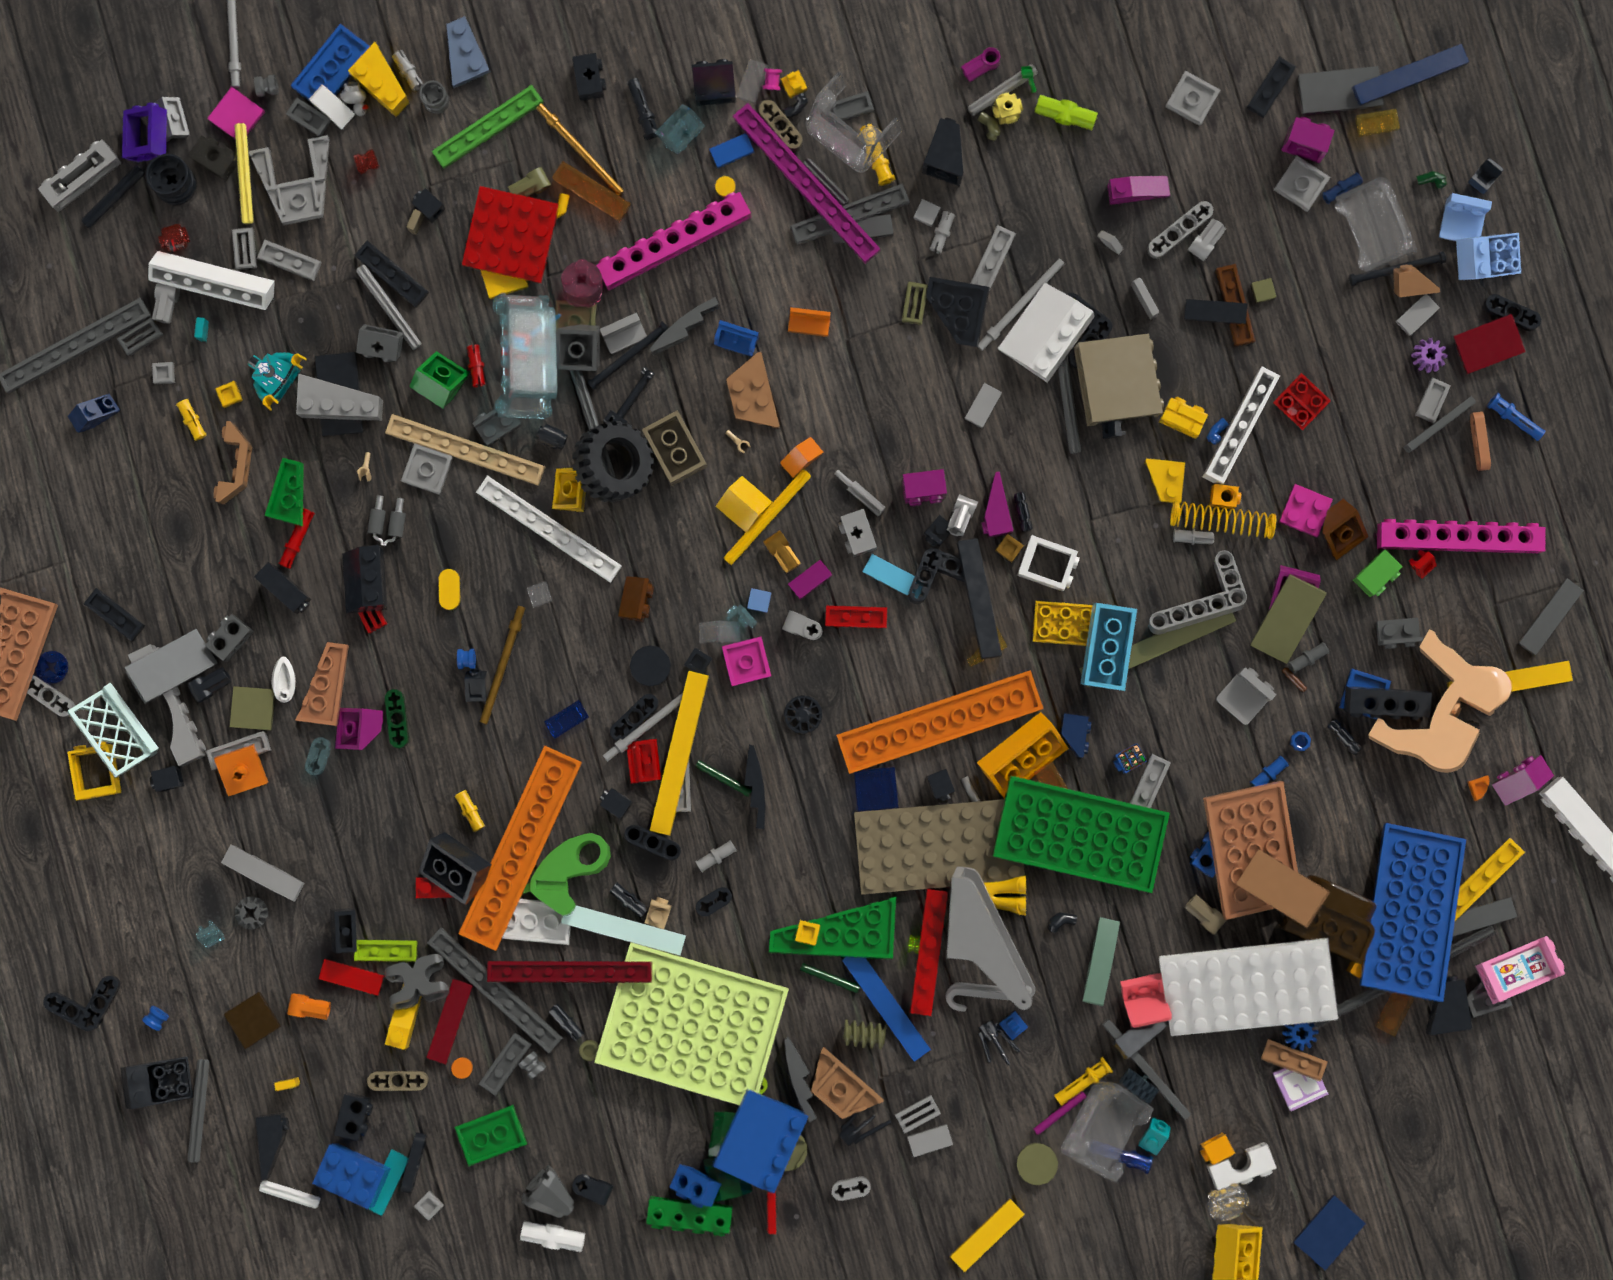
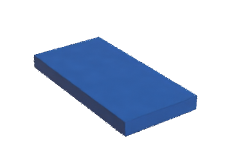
[290,24,370,104]

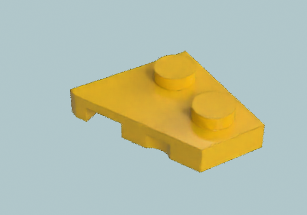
[1145,458,1185,504]

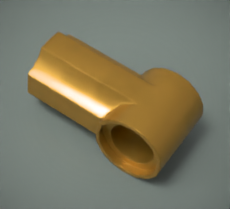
[763,530,801,574]

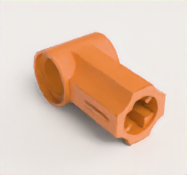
[287,993,331,1020]

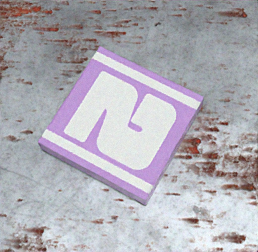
[1272,1068,1328,1111]

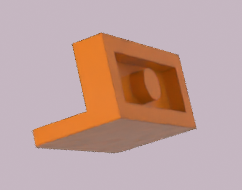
[788,307,831,337]

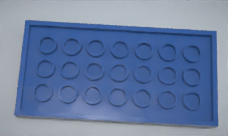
[1359,823,1466,1002]

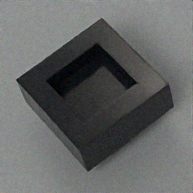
[684,647,713,674]

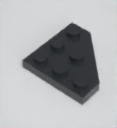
[926,277,990,348]

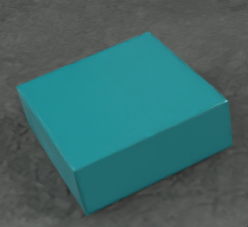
[194,317,209,342]

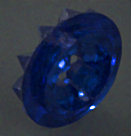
[35,651,68,684]

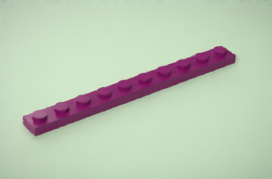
[733,103,881,264]

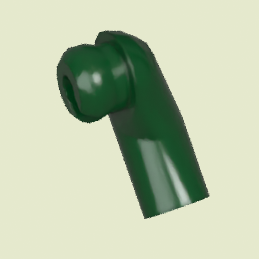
[1417,171,1447,188]

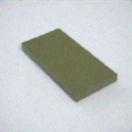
[1250,574,1326,664]

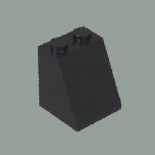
[922,118,964,187]

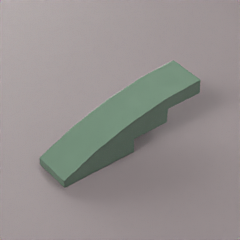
[1082,917,1120,1006]

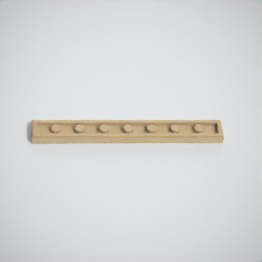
[385,414,545,486]

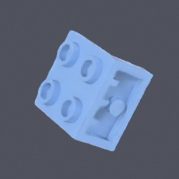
[1439,193,1492,241]

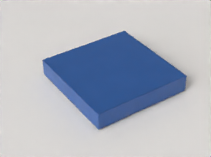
[1339,669,1391,720]

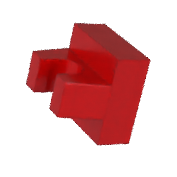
[1409,550,1437,579]

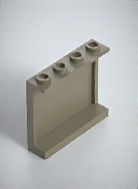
[1074,334,1164,426]

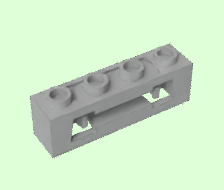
[38,139,122,212]

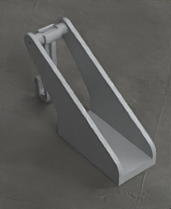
[946,867,1036,1012]

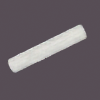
[259,1180,320,1208]

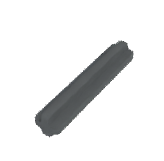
[803,158,849,206]

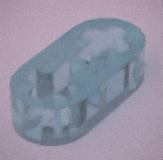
[305,737,331,775]

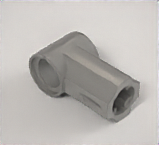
[1188,219,1226,261]
[152,283,180,324]
[947,494,978,536]

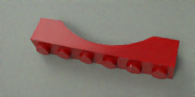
[910,889,948,1016]

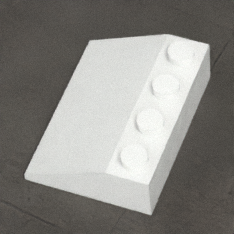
[998,283,1095,383]

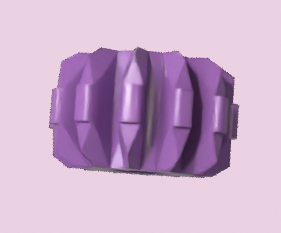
[1411,338,1447,373]

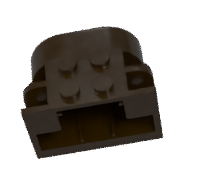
[1276,875,1377,964]

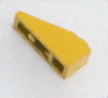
[385,983,422,1050]

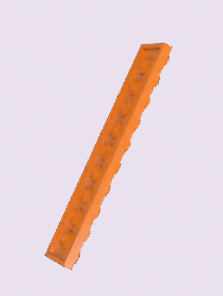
[836,670,1044,774]
[458,746,582,951]

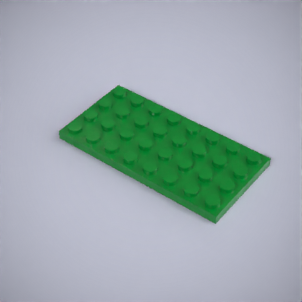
[992,776,1170,893]

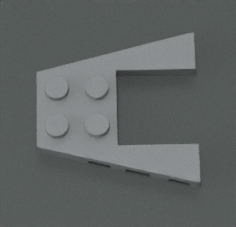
[249,135,329,225]

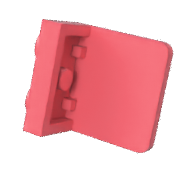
[1121,973,1172,1028]

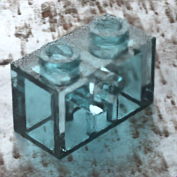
[655,104,705,155]

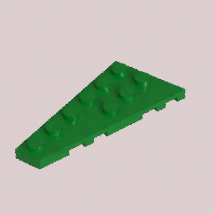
[769,897,896,959]

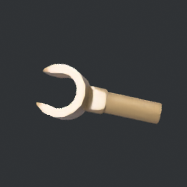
[725,430,750,453]
[357,452,371,482]

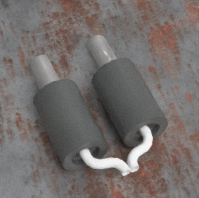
[367,495,406,546]

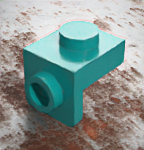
[1138,1117,1171,1156]

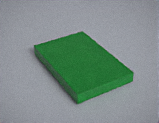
[454,1105,528,1166]

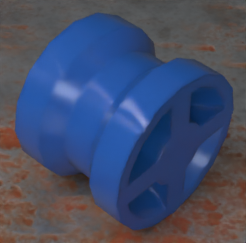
[457,649,476,669]
[142,1006,169,1031]

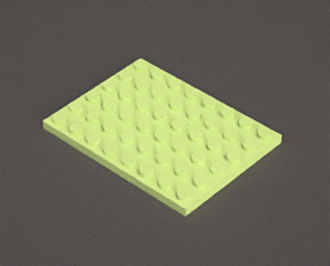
[594,942,789,1105]

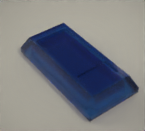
[544,700,589,739]

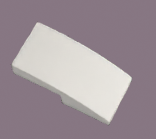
[309,85,355,129]

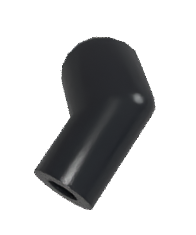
[783,92,808,118]
[1048,912,1077,933]

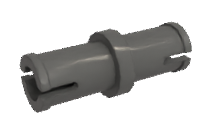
[1288,642,1329,674]

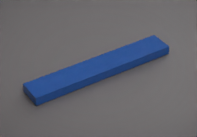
[842,957,931,1062]

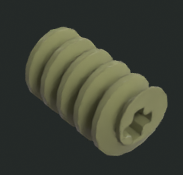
[843,1019,887,1050]

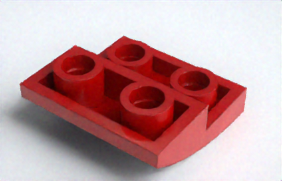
[1273,373,1331,430]

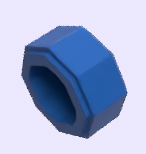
[1290,731,1311,751]

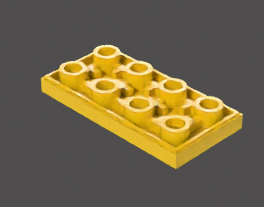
[1032,601,1092,646]

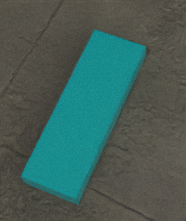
[369,1149,409,1216]

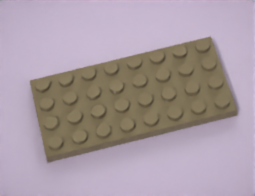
[854,799,1025,894]

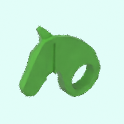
[523,833,611,916]

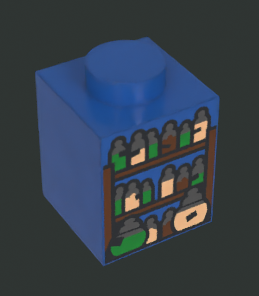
[1113,743,1147,774]

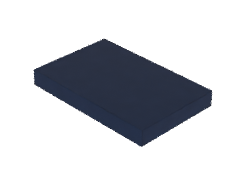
[1292,1195,1366,1270]

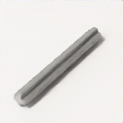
[356,265,421,350]

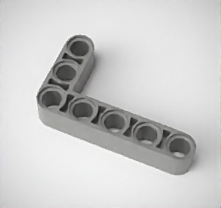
[1149,550,1247,635]

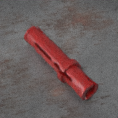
[278,508,315,569]

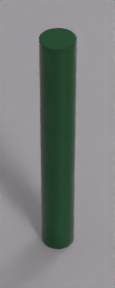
[695,760,752,797]
[800,963,860,993]

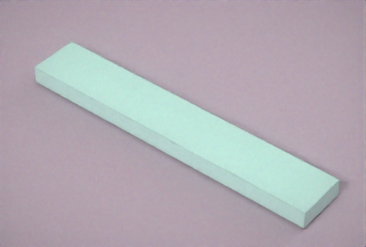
[561,905,686,955]

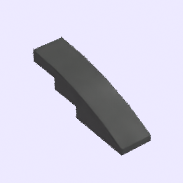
[650,297,719,355]
[785,1036,817,1122]

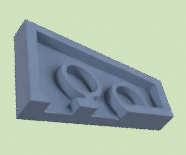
[447,16,490,88]

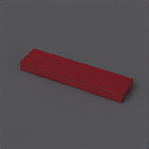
[427,979,473,1064]

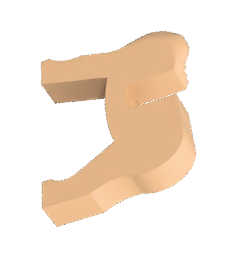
[1368,629,1512,773]

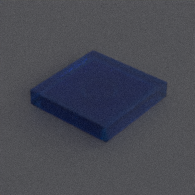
[854,767,899,812]

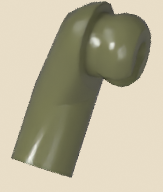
[977,112,1000,141]

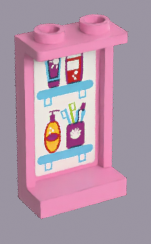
[1475,936,1565,1004]

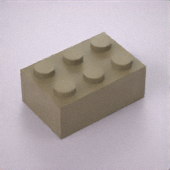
[642,410,707,486]

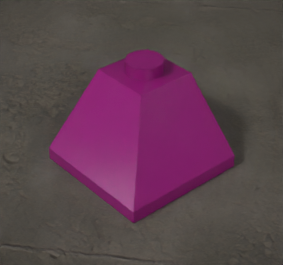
[335,708,383,750]

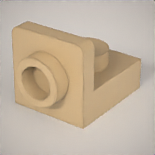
[644,897,672,929]

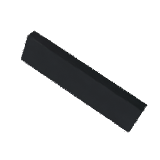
[354,241,429,307]

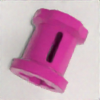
[763,68,782,90]

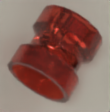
[353,149,379,174]

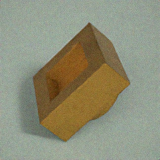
[995,534,1024,563]

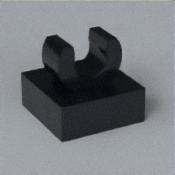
[1102,420,1126,439]

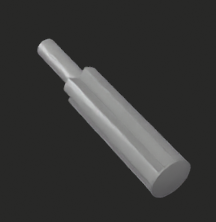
[835,470,886,516]

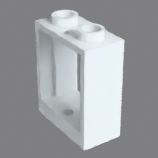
[1017,535,1080,592]

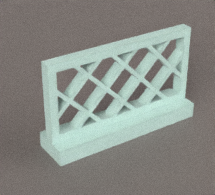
[67,683,158,778]

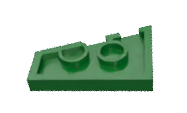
[264,458,304,526]

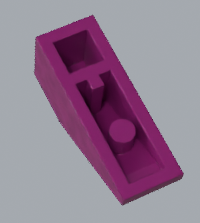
[1107,176,1170,205]
[981,471,1013,538]

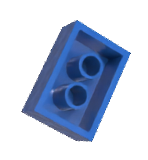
[312,1143,391,1209]

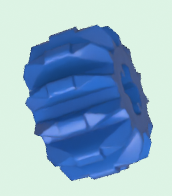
[1282,1022,1319,1051]

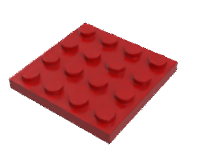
[462,186,559,284]

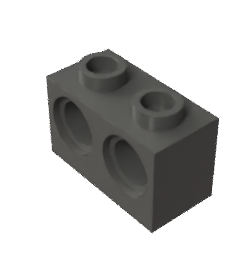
[205,614,254,662]

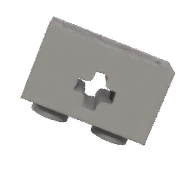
[838,509,877,557]

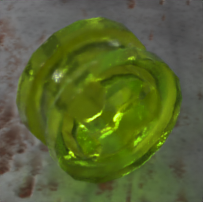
[908,934,920,954]

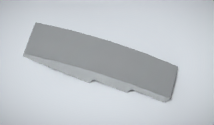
[221,845,304,901]

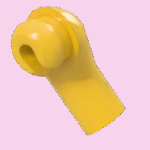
[556,193,569,219]

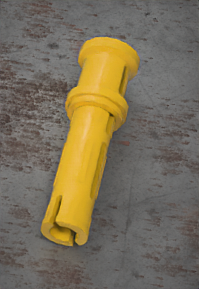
[860,124,896,186]
[1054,1057,1113,1106]

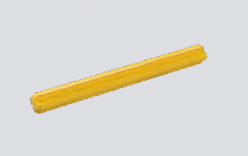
[724,469,811,565]

